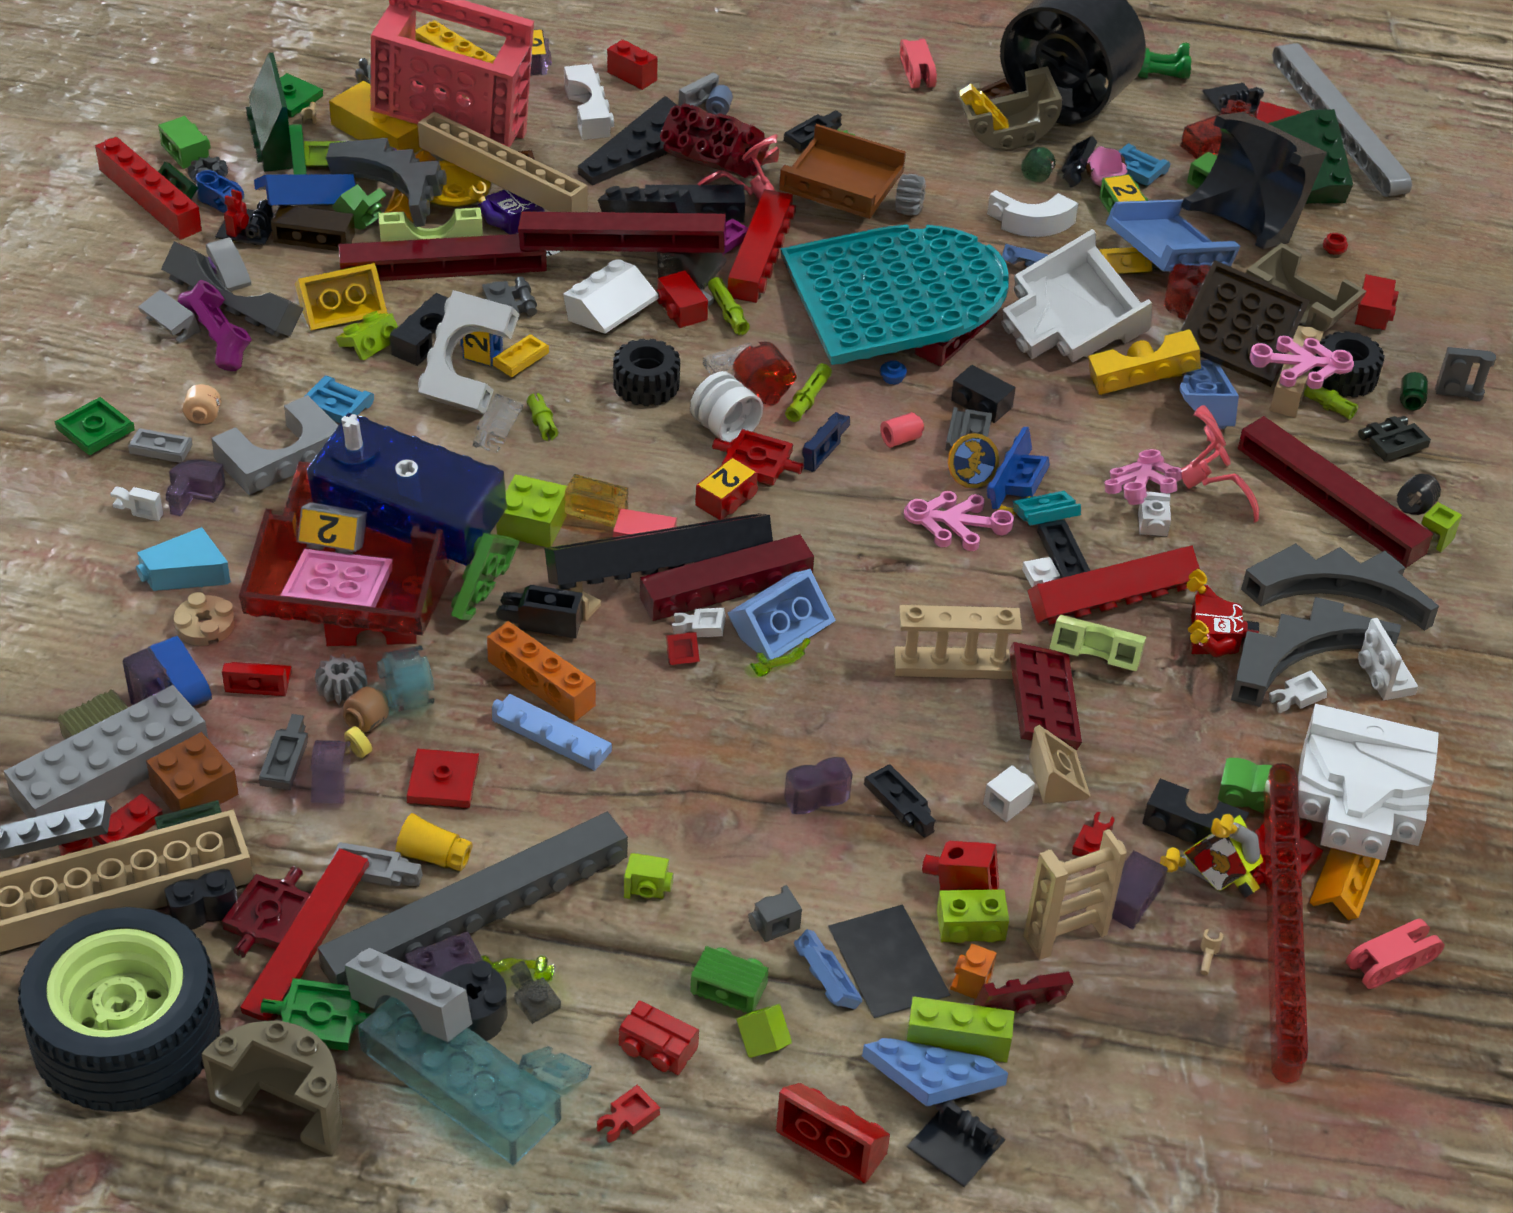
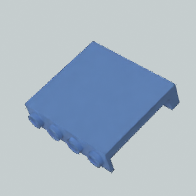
[1106,199,1241,272]

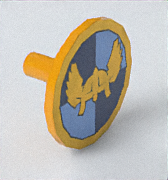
[948,433,1000,488]

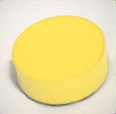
[344,726,372,758]

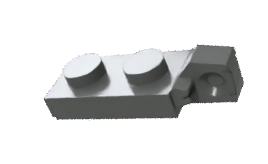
[259,714,308,790]

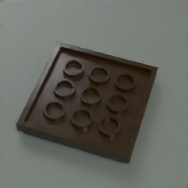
[1180,260,1310,387]

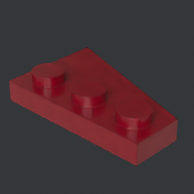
[973,971,1074,1013]

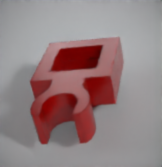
[224,189,249,237]
[1072,812,1114,857]
[597,1084,660,1142]

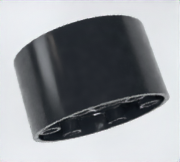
[1000,0,1146,125]

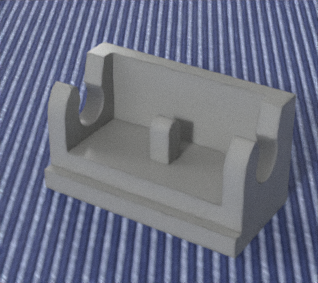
[138,290,201,343]

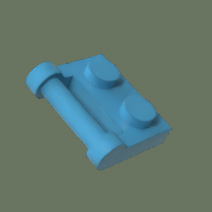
[1119,143,1171,186]
[305,376,374,424]

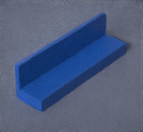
[254,174,355,206]

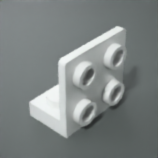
[1358,618,1418,701]

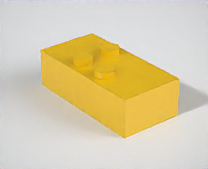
[329,81,422,154]

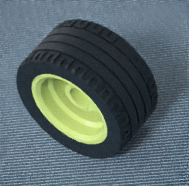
[18,907,221,1112]

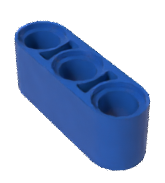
[148,636,212,707]

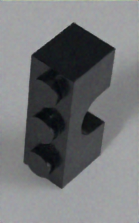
[389,293,448,366]
[1142,778,1249,844]

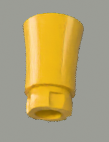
[395,813,473,871]

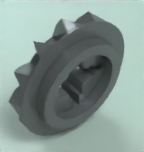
[188,156,228,182]

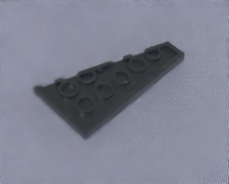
[578,96,677,185]

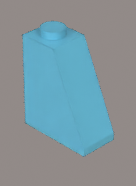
[136,527,231,591]

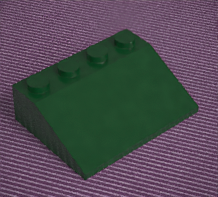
[246,52,293,172]
[1268,109,1353,204]

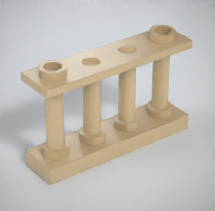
[894,605,1022,679]
[1023,829,1127,960]

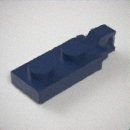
[802,412,850,472]

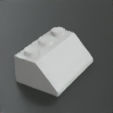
[563,260,659,334]

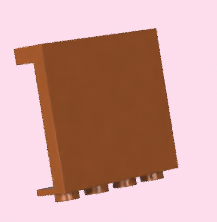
[779,124,906,219]

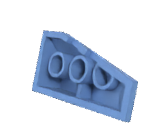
[1180,360,1239,429]

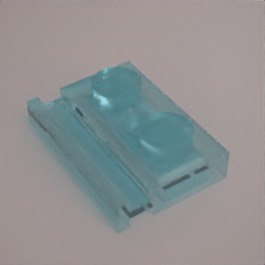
[518,1046,592,1090]

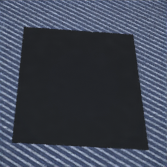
[828,904,951,1018]

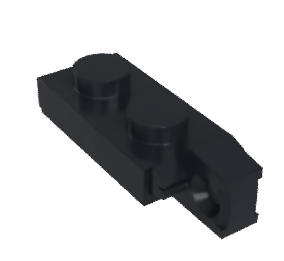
[784,110,842,151]
[1061,136,1097,188]
[864,764,936,838]

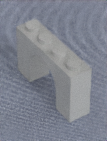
[211,395,345,495]

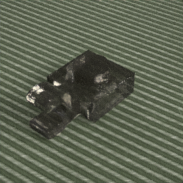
[510,961,561,1024]

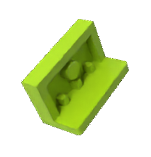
[335,311,398,360]

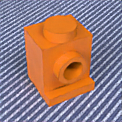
[950,944,997,999]

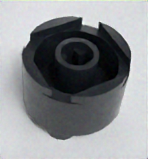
[440,961,508,1044]

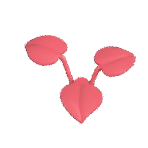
[696,134,779,201]
[1181,405,1259,523]

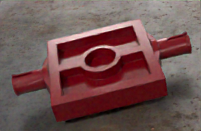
[222,866,310,958]

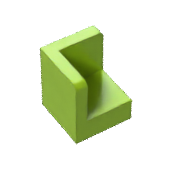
[1421,502,1462,552]
[736,1003,792,1058]

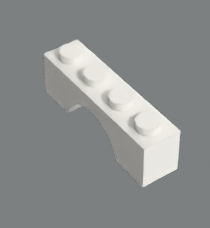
[564,64,614,140]

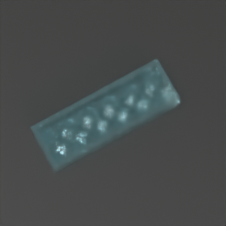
[358,996,561,1166]

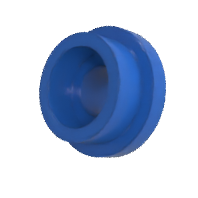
[880,360,907,384]

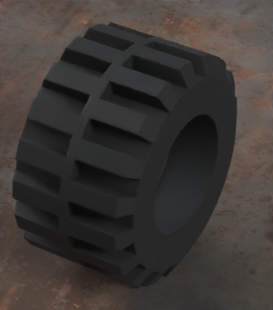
[1313,331,1385,397]
[613,338,680,406]

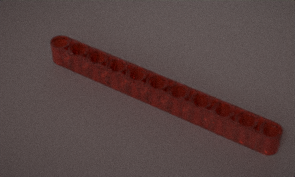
[1264,763,1308,1083]

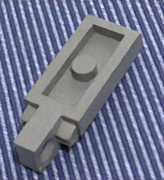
[332,842,423,886]

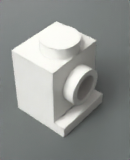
[1138,492,1171,537]

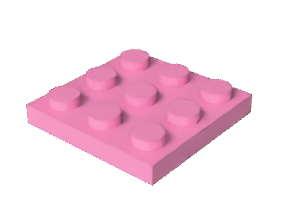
[281,549,392,617]

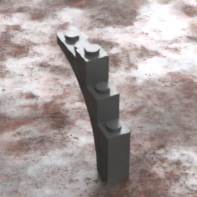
[326,138,447,227]
[1241,543,1439,631]
[1231,597,1401,707]

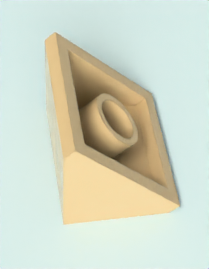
[1029,725,1091,804]

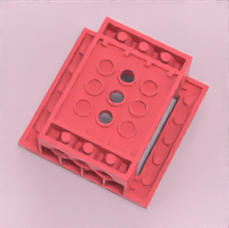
[370,0,534,148]

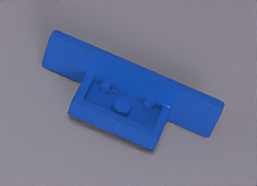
[987,427,1050,510]

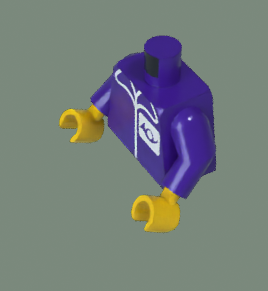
[469,181,545,234]

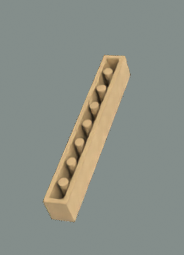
[418,112,588,212]

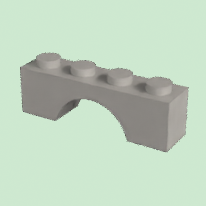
[344,947,472,1042]

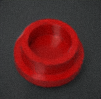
[1322,233,1348,255]

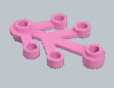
[1249,336,1354,389]
[1104,449,1182,505]
[904,491,1014,551]

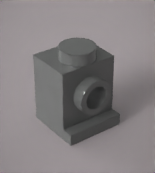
[748,885,802,942]

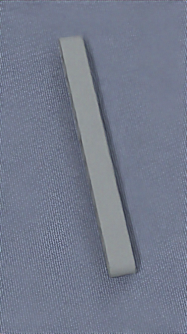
[1272,43,1412,197]

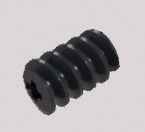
[1397,473,1441,515]

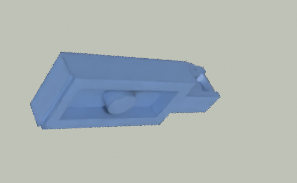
[1002,244,1048,267]
[794,929,863,1009]

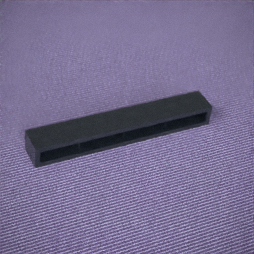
[544,513,773,589]

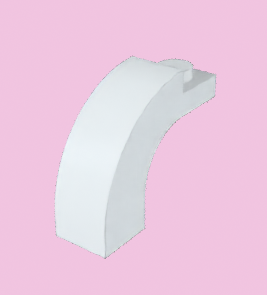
[987,190,1078,237]

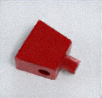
[922,841,999,891]

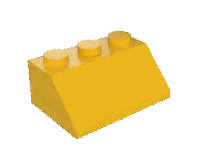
[295,263,387,331]

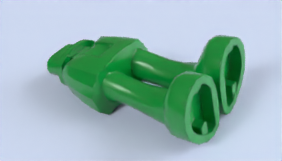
[1137,43,1191,79]

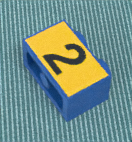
[460,331,503,367]

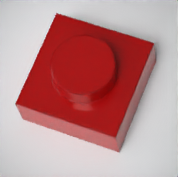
[665,632,700,665]

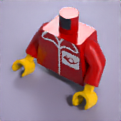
[1187,569,1259,658]

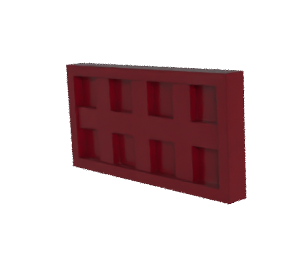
[1009,642,1082,750]

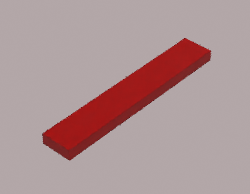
[240,848,369,1021]

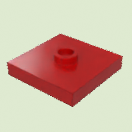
[407,748,479,808]

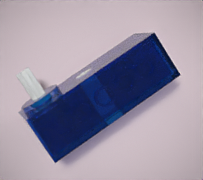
[307,412,507,566]

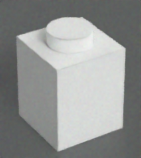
[983,765,1035,822]

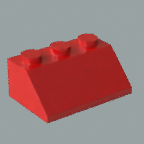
[776,1083,890,1184]

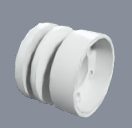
[690,371,763,442]

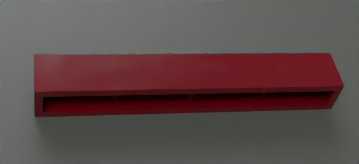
[518,211,726,253]
[339,234,547,281]
[1238,416,1433,568]

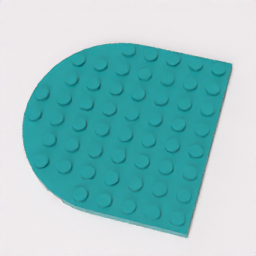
[780,225,1009,365]

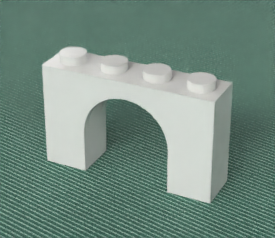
[418,290,520,415]

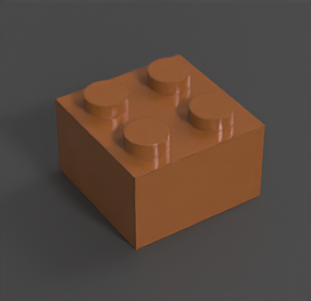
[146,732,239,823]

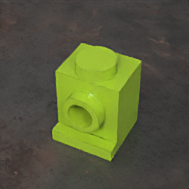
[624,853,674,899]

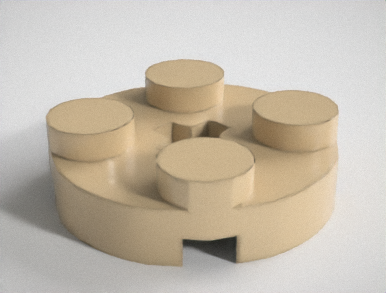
[174,592,235,646]

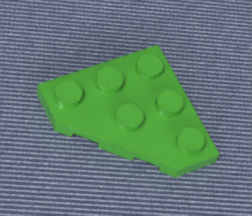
[451,533,520,620]

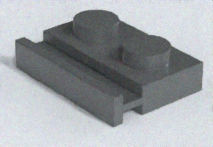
[945,407,992,451]

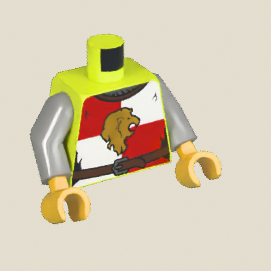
[1160,814,1263,898]

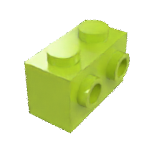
[937,889,1009,943]

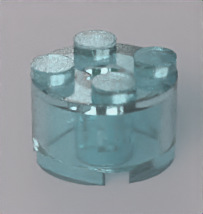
[376,645,435,713]

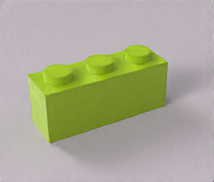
[907,997,1014,1063]

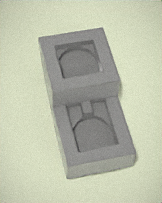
[206,237,251,291]

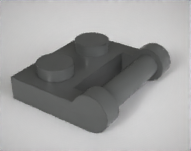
[1435,347,1496,401]

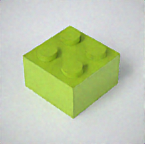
[496,474,569,547]

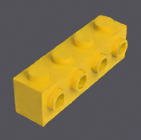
[415,20,496,64]

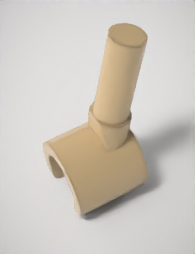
[301,102,317,124]
[1200,929,1223,975]

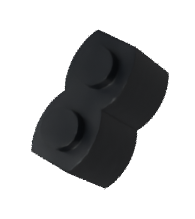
[164,869,238,930]

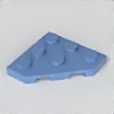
[862,1038,1008,1106]

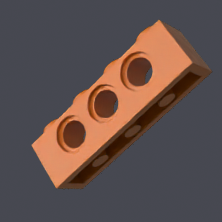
[487,621,596,722]

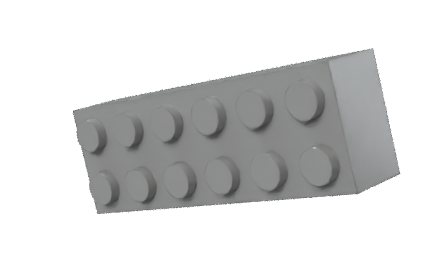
[4,685,209,819]

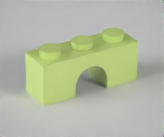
[1049,615,1146,671]

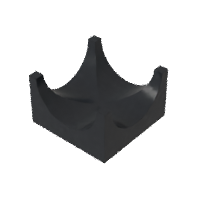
[1181,112,1327,249]

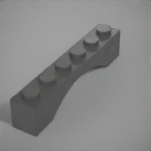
[161,241,304,337]

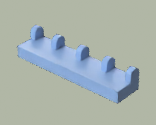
[492,694,612,771]

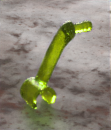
[750,638,810,677]
[480,955,555,982]

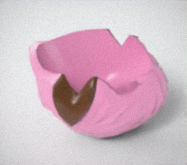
[1086,146,1128,187]

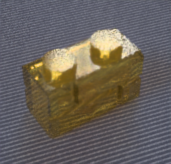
[565,474,628,527]

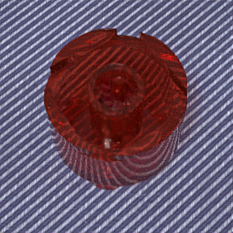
[1164,264,1211,320]
[733,341,797,406]

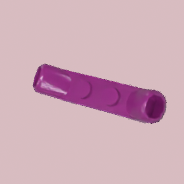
[177,280,252,371]

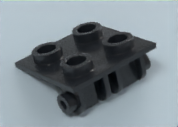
[1202,82,1264,115]
[215,200,275,245]
[907,1100,1005,1187]

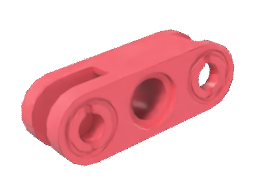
[900,38,937,88]
[1346,919,1445,989]

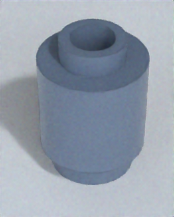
[706,85,733,115]

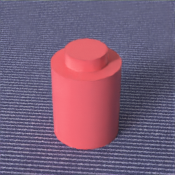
[880,412,924,448]

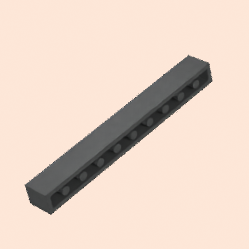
[318,811,628,986]

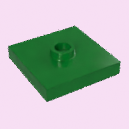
[280,73,323,117]
[55,397,135,456]

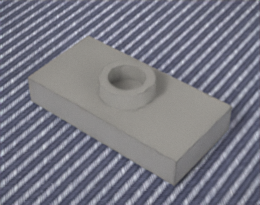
[679,72,719,107]
[128,428,193,463]

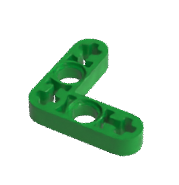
[289,124,306,174]

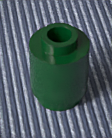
[1400,372,1428,411]

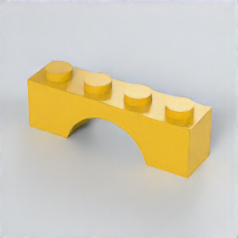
[1088,329,1201,395]

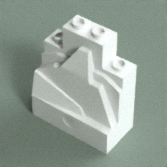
[1001,229,1152,362]
[1292,704,1439,860]

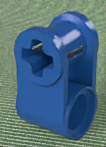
[196,170,244,213]

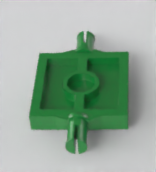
[260,978,380,1051]

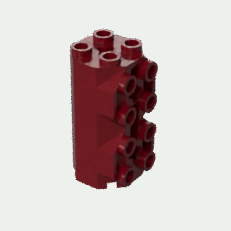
[660,103,769,178]

